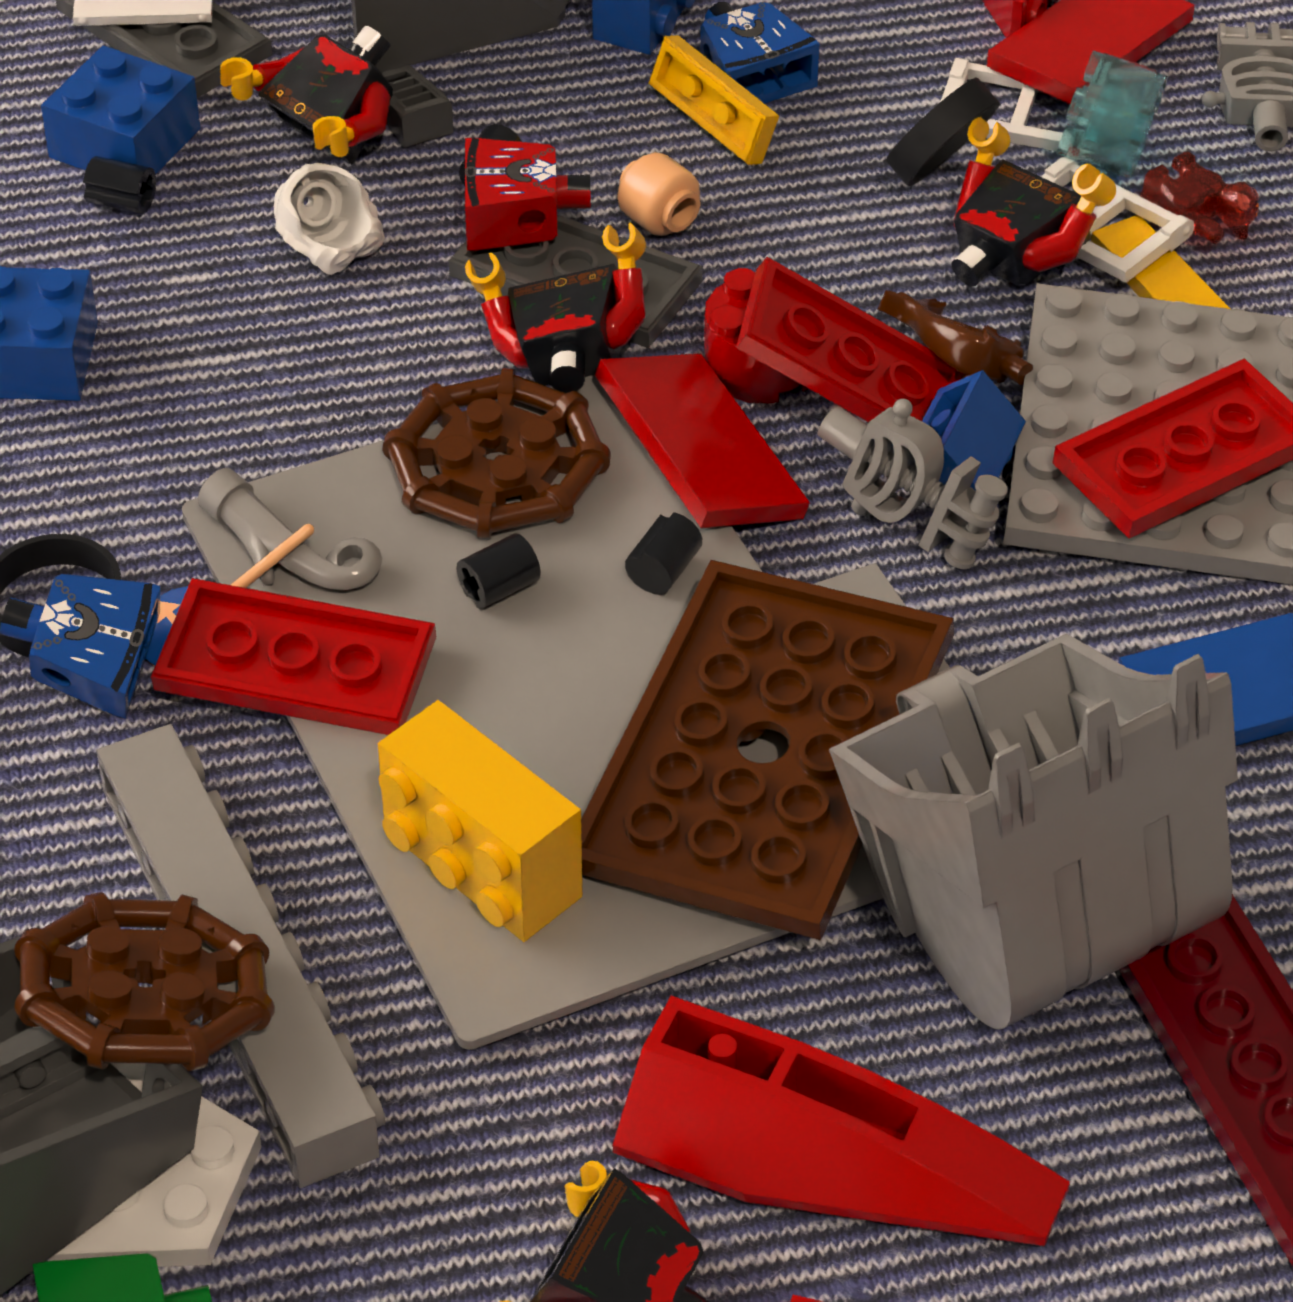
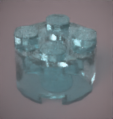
[1057,50,1168,178]

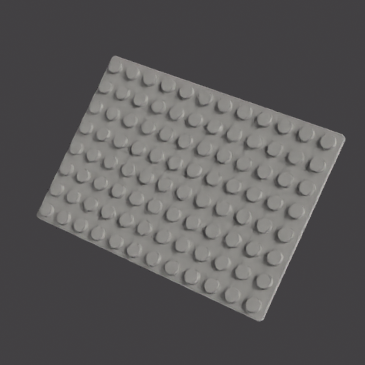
[182,375,883,1050]

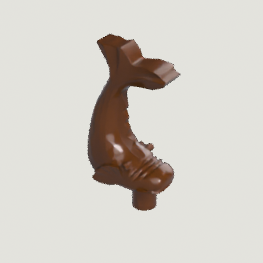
[877,290,1033,385]

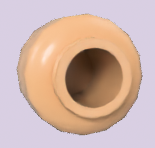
[617,152,701,236]

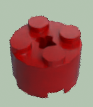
[704,268,808,404]

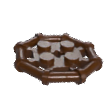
[382,368,611,539]
[14,892,275,1071]

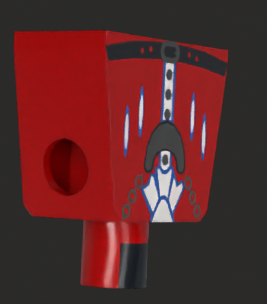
[465,138,591,251]

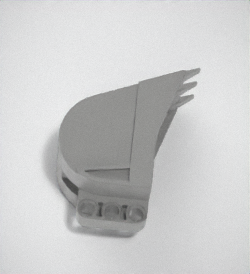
[829,633,1238,1030]

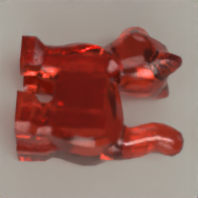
[1139,150,1259,244]

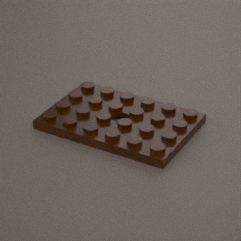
[581,560,954,940]

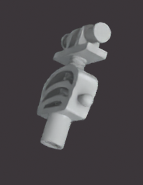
[1202,22,1293,151]
[817,399,1008,569]

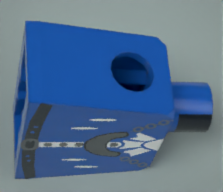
[700,2,820,104]
[0,574,160,719]

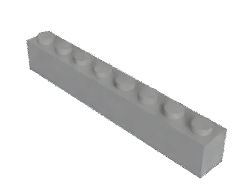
[96,724,385,1188]

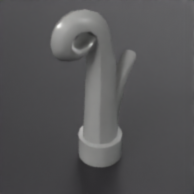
[198,468,382,590]

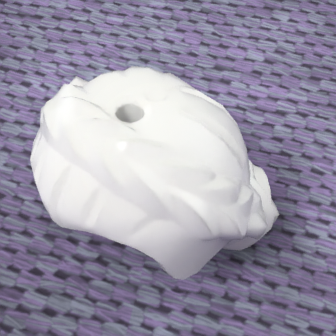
[274,163,385,275]

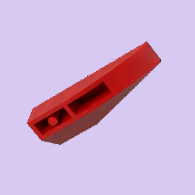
[613,995,1070,1246]

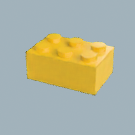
[378,700,583,942]

